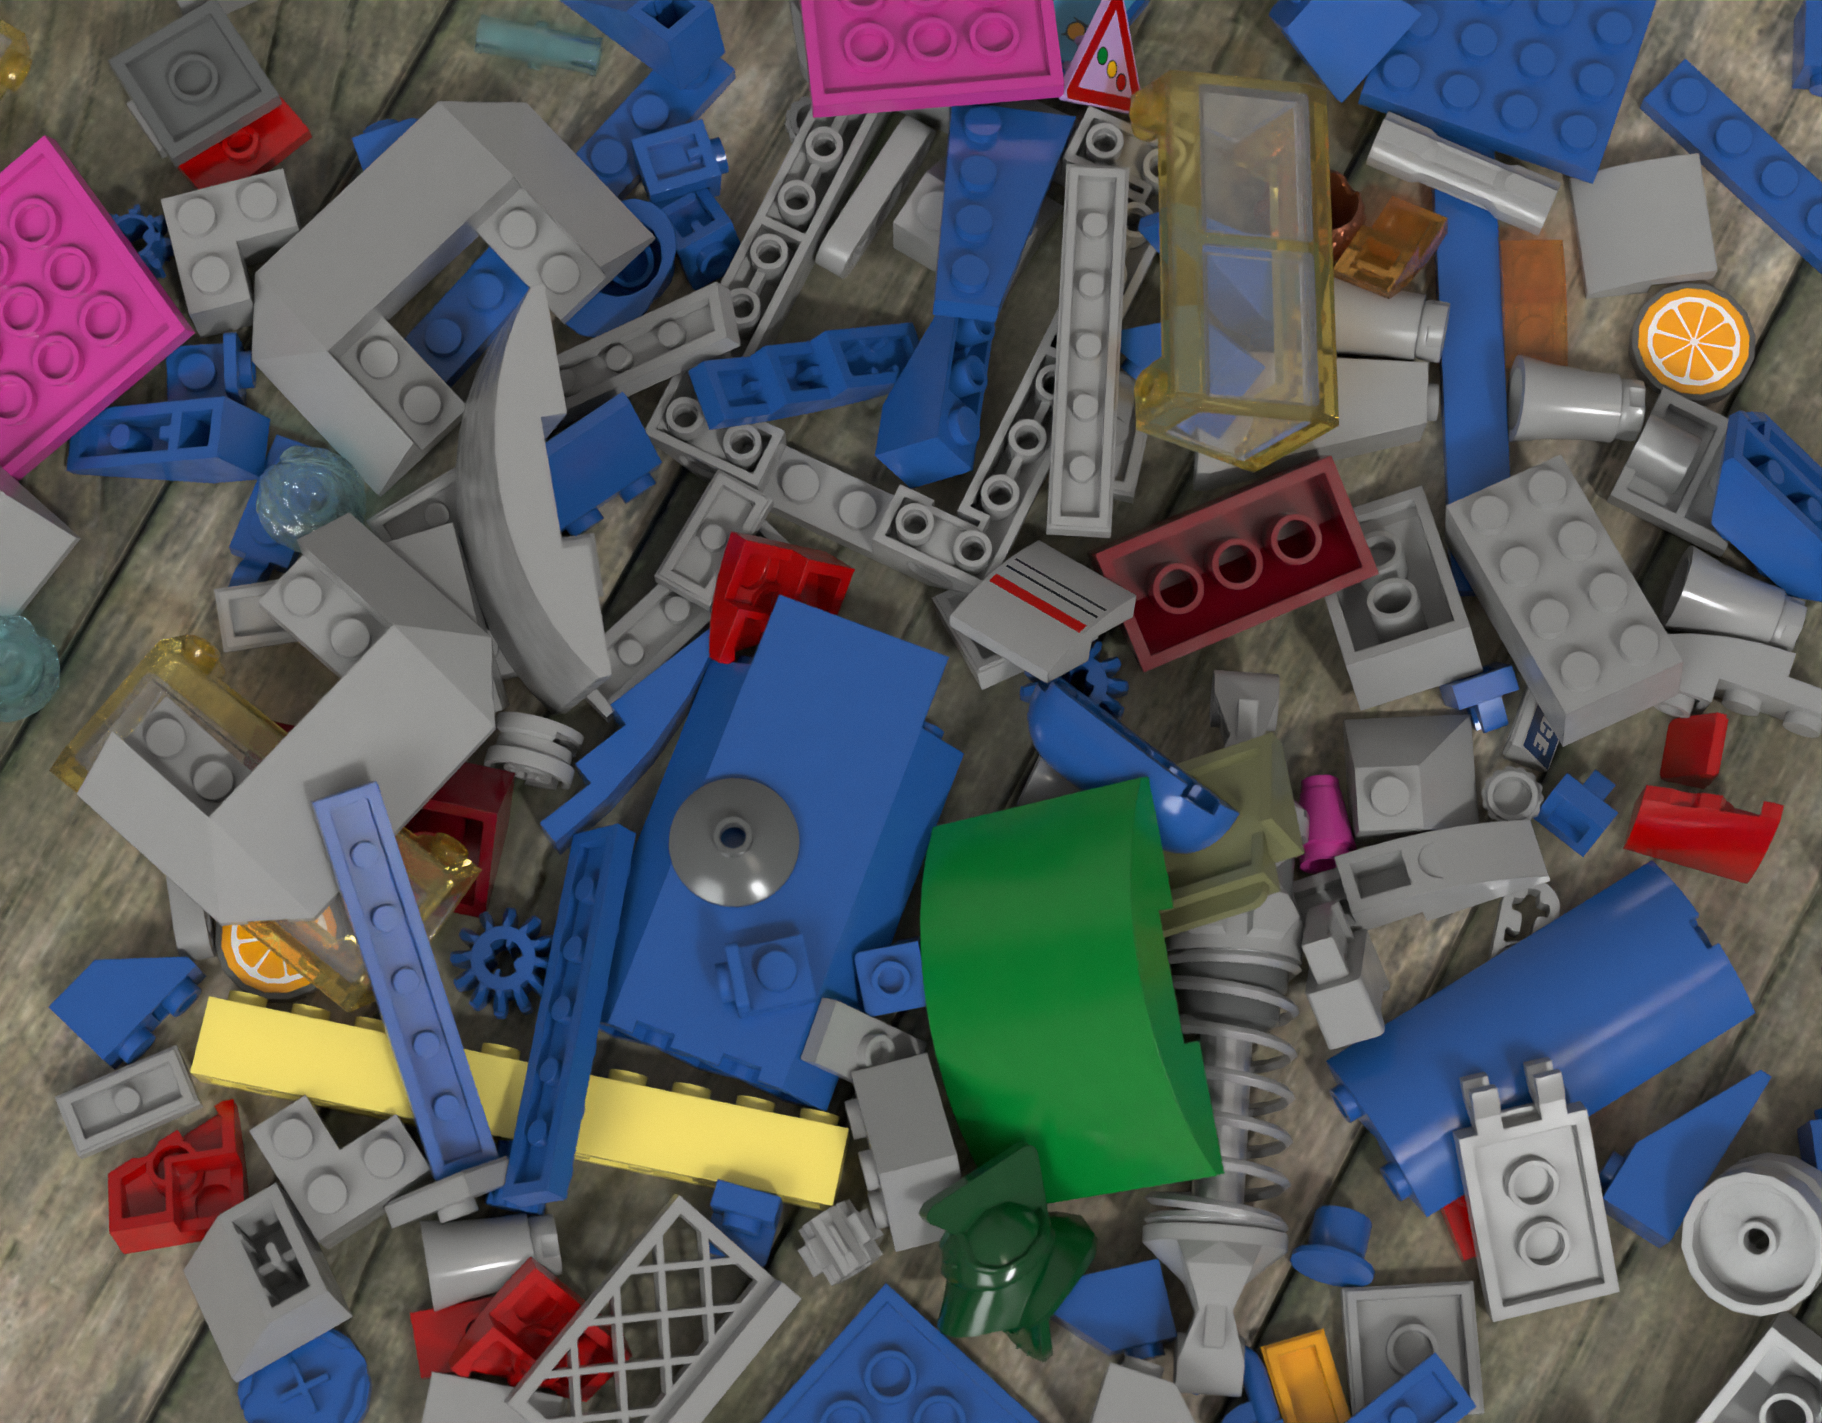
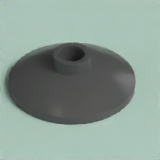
[669,778,800,908]

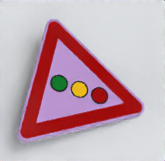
[1059,0,1143,116]

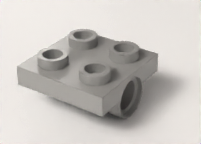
[1606,387,1730,557]

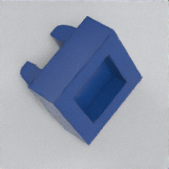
[1439,661,1520,733]
[1534,769,1618,857]

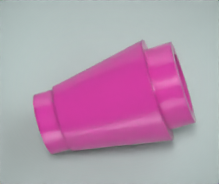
[1296,775,1357,874]

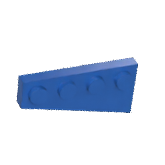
[932,104,1076,322]

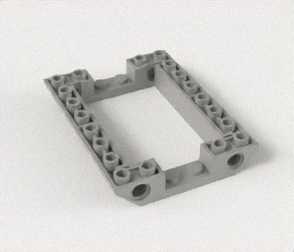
[645,100,1203,593]

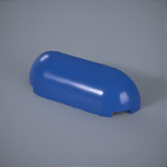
[1028,676,1240,853]

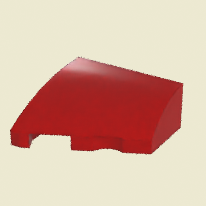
[1623,785,1784,884]

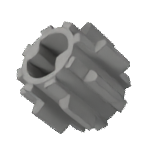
[798,1199,884,1286]

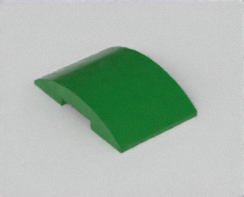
[920,777,1225,1204]

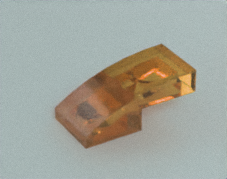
[1333,196,1448,299]
[1499,239,1568,368]

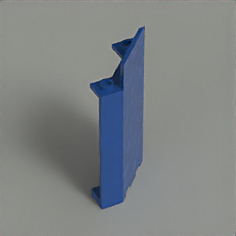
[599,595,964,1112]

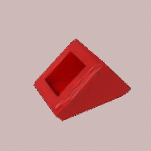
[1659,712,1729,789]

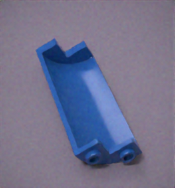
[1326,860,1755,1217]

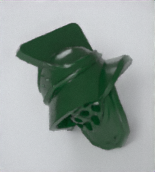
[918,1141,1098,1362]

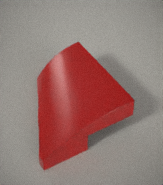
[709,531,855,664]
[108,1099,249,1254]
[448,1256,633,1402]

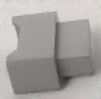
[1302,899,1390,1050]

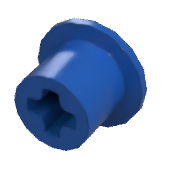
[1290,1205,1375,1288]

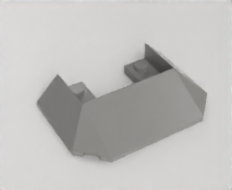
[251,101,656,497]
[77,513,496,926]

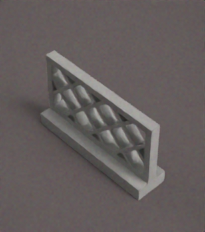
[504,1194,802,1423]

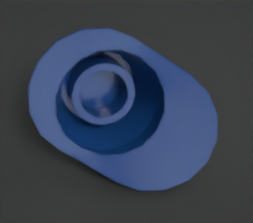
[565,198,677,338]

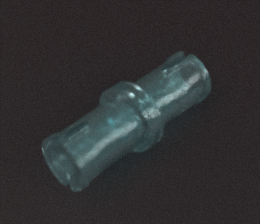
[475,14,603,77]

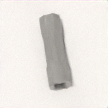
[1366,111,1561,236]

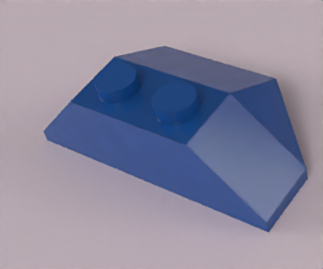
[1711,411,1822,602]

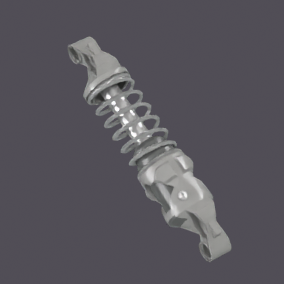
[1142,670,1310,1397]

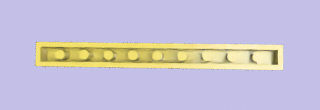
[190,990,850,1211]

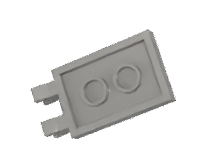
[1453,1057,1620,1322]

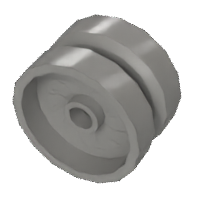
[1681,1152,1822,1316]

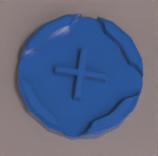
[237,1328,372,1423]

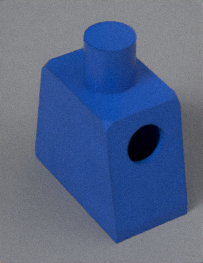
[1269,0,1422,103]

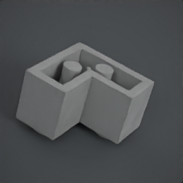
[161,168,302,338]
[844,1053,961,1252]
[249,1095,435,1250]

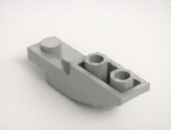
[1654,633,1822,738]
[1292,819,1550,952]

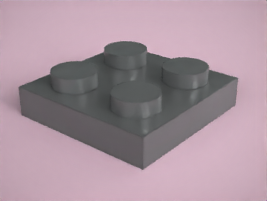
[108,0,282,168]

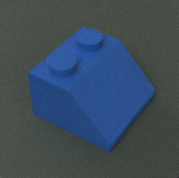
[545,392,662,537]

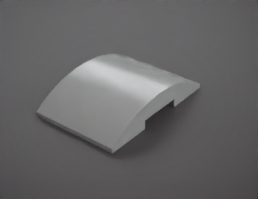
[455,283,612,715]

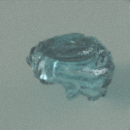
[256,446,367,553]
[0,615,60,722]

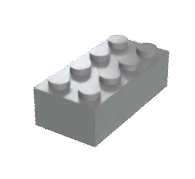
[1445,455,1684,747]

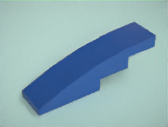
[688,322,920,430]
[540,628,714,855]

